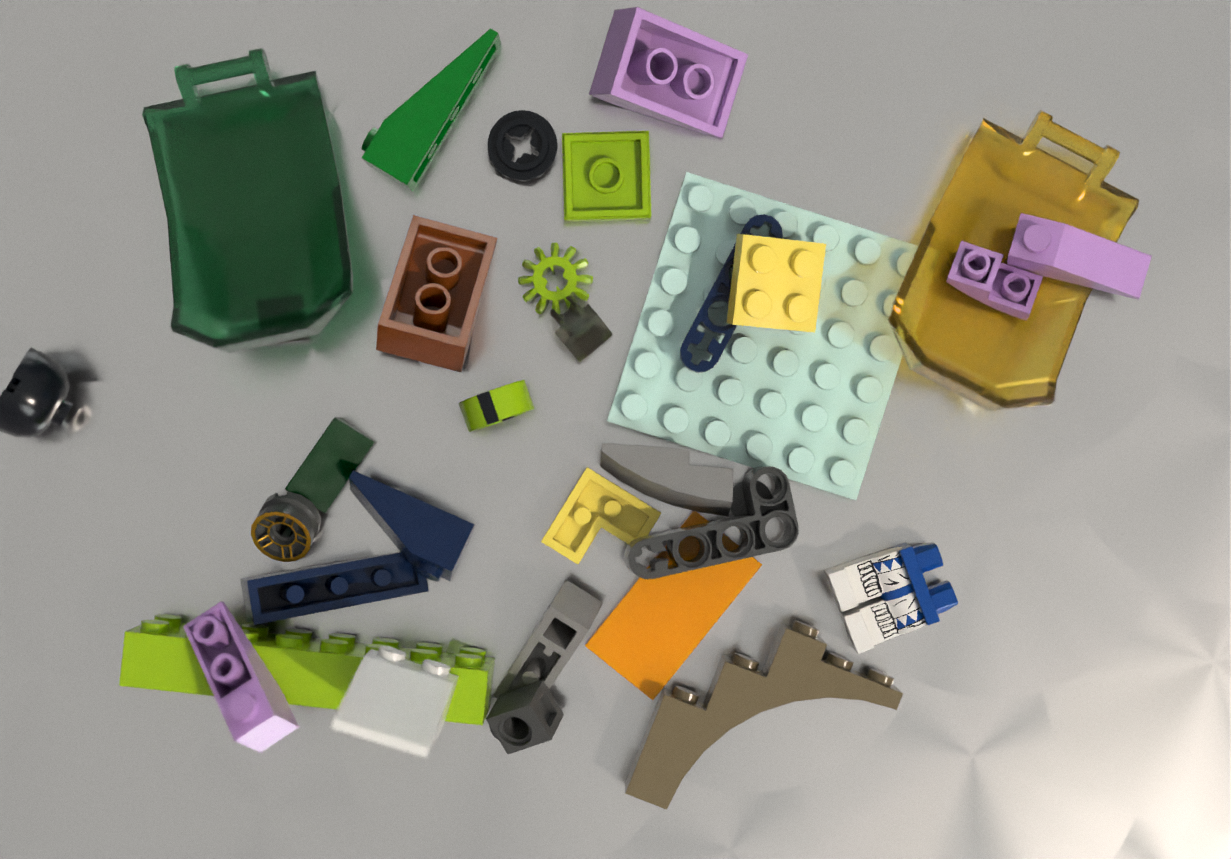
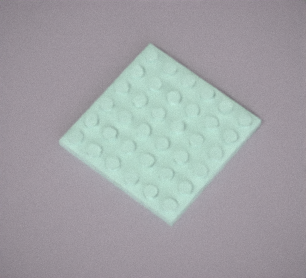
[607,172,936,500]

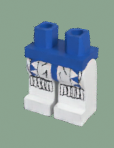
[824,542,958,654]

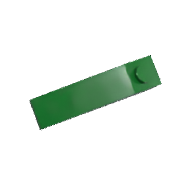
[362,28,501,192]

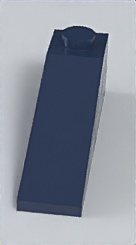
[240,552,428,625]

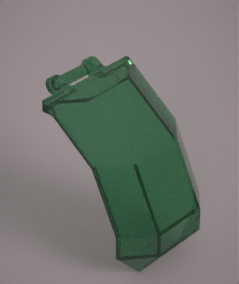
[142,48,353,353]

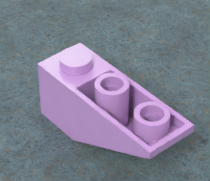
[183,601,299,753]

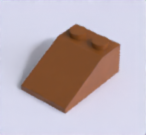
[376,215,497,372]

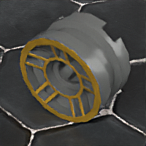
[251,492,321,562]

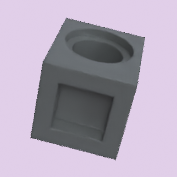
[486,680,564,754]

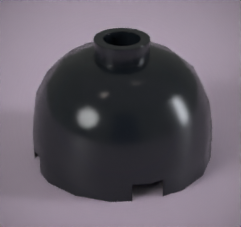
[0,347,73,438]

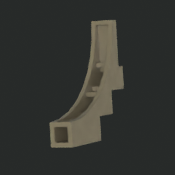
[625,620,903,810]

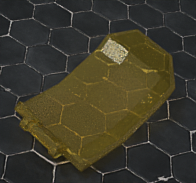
[888,110,1139,411]

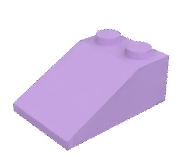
[589,7,748,138]

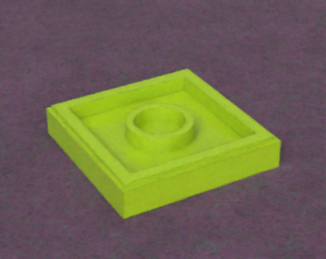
[562,131,651,222]

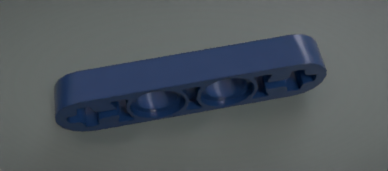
[680,214,783,373]

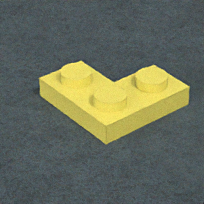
[541,467,661,564]

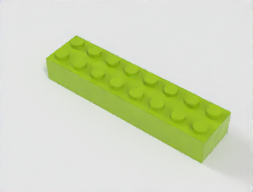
[119,614,495,726]

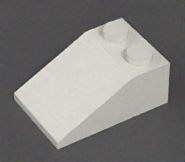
[331,646,459,757]

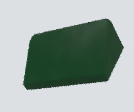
[285,417,375,513]

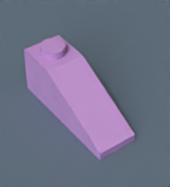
[1007,213,1152,300]

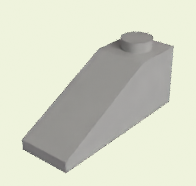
[493,580,603,699]

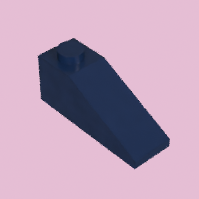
[349,470,474,582]

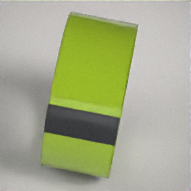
[459,380,535,432]

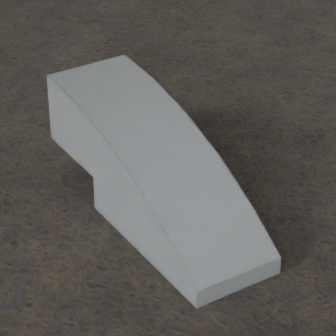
[600,443,734,516]

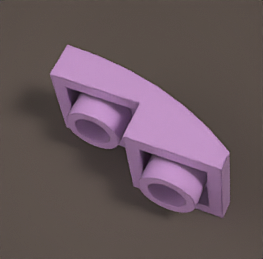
[946,241,1043,321]

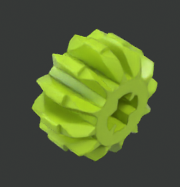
[518,243,593,318]

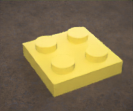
[726,234,826,333]

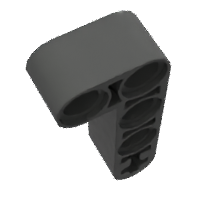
[624,467,799,579]

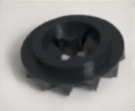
[488,110,558,182]

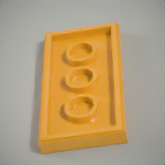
[585,511,762,700]

